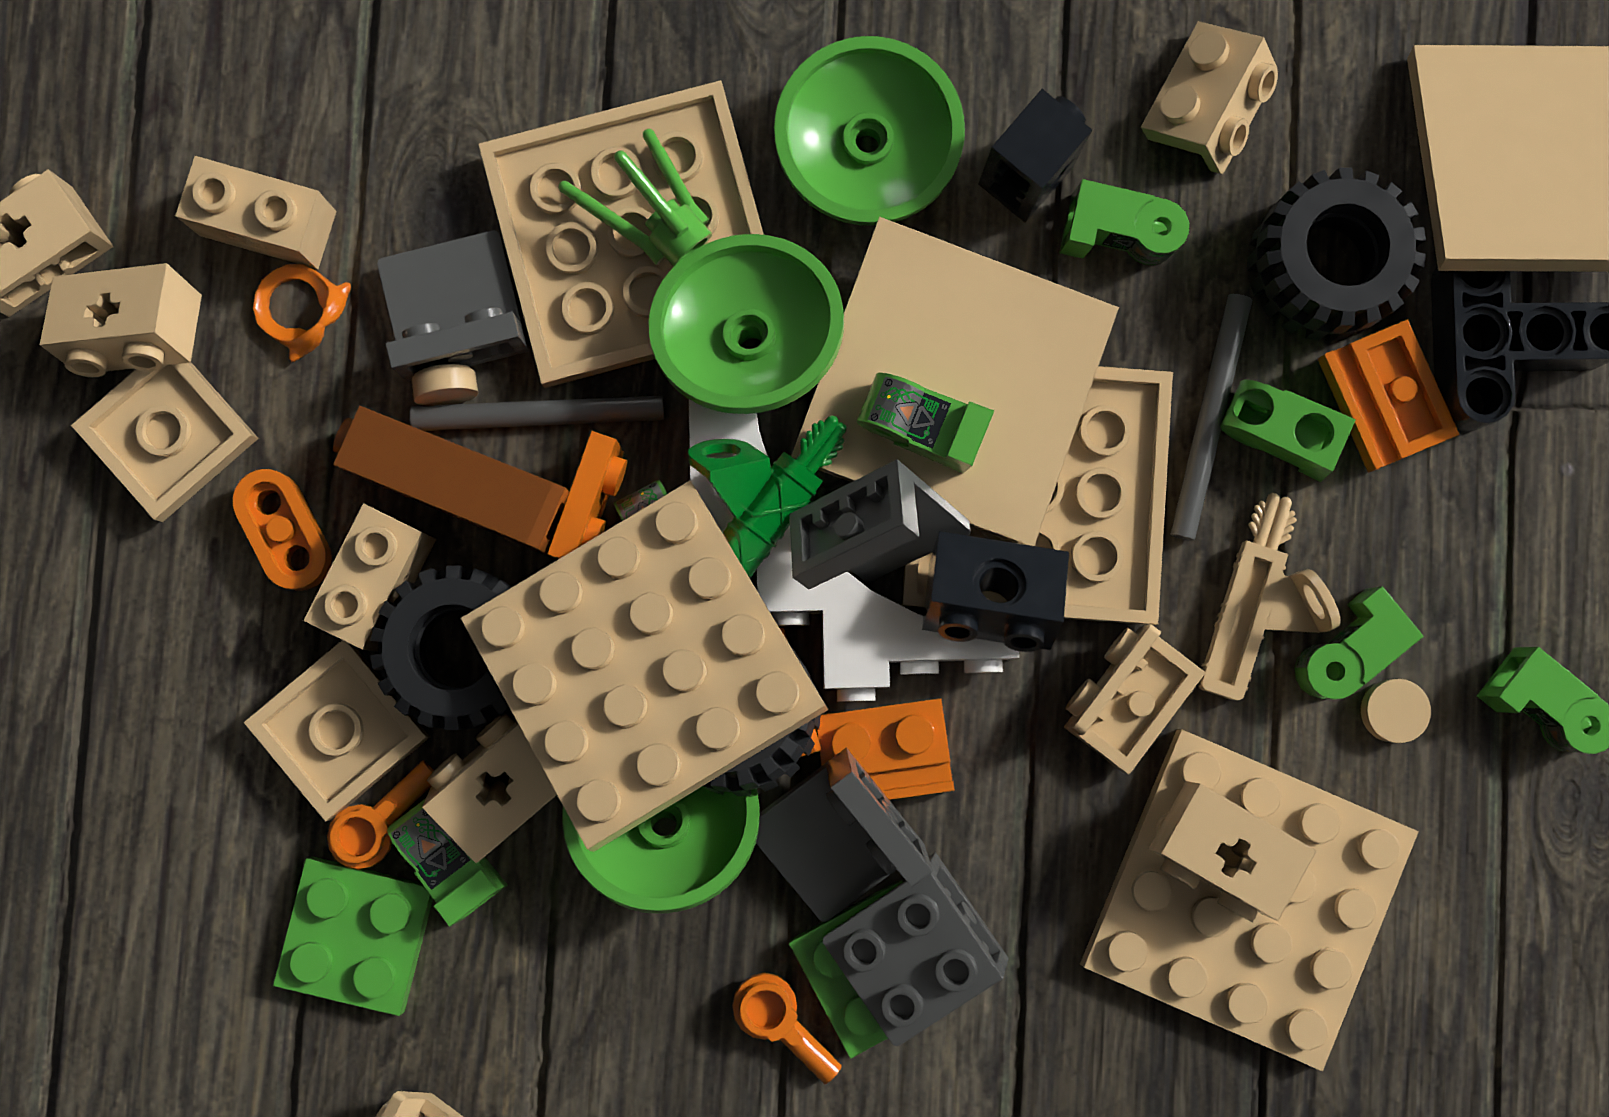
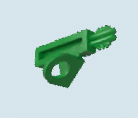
[688,415,847,578]

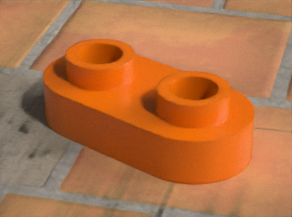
[233,469,332,591]

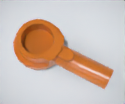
[327,760,434,869]
[732,973,842,1084]

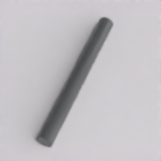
[1170,294,1253,541]
[410,395,665,431]

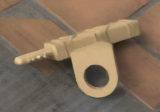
[1198,493,1340,700]

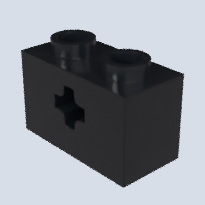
[978,89,1092,223]

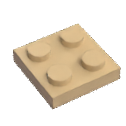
[71,363,259,522]
[244,640,431,822]

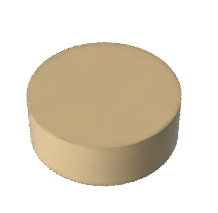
[411,364,478,406]
[1361,679,1431,743]

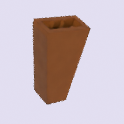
[333,405,570,560]

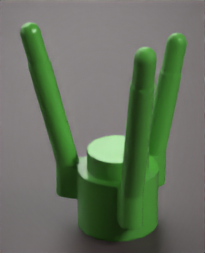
[558,129,712,267]

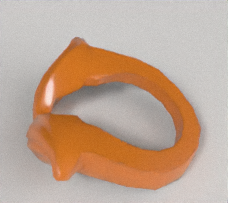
[253,264,351,362]

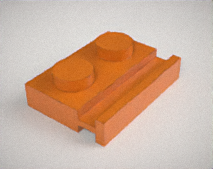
[1318,319,1460,473]
[548,431,627,560]
[816,698,955,800]

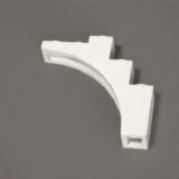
[689,399,1019,702]

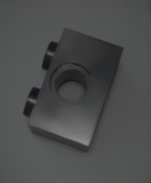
[922,531,1069,652]

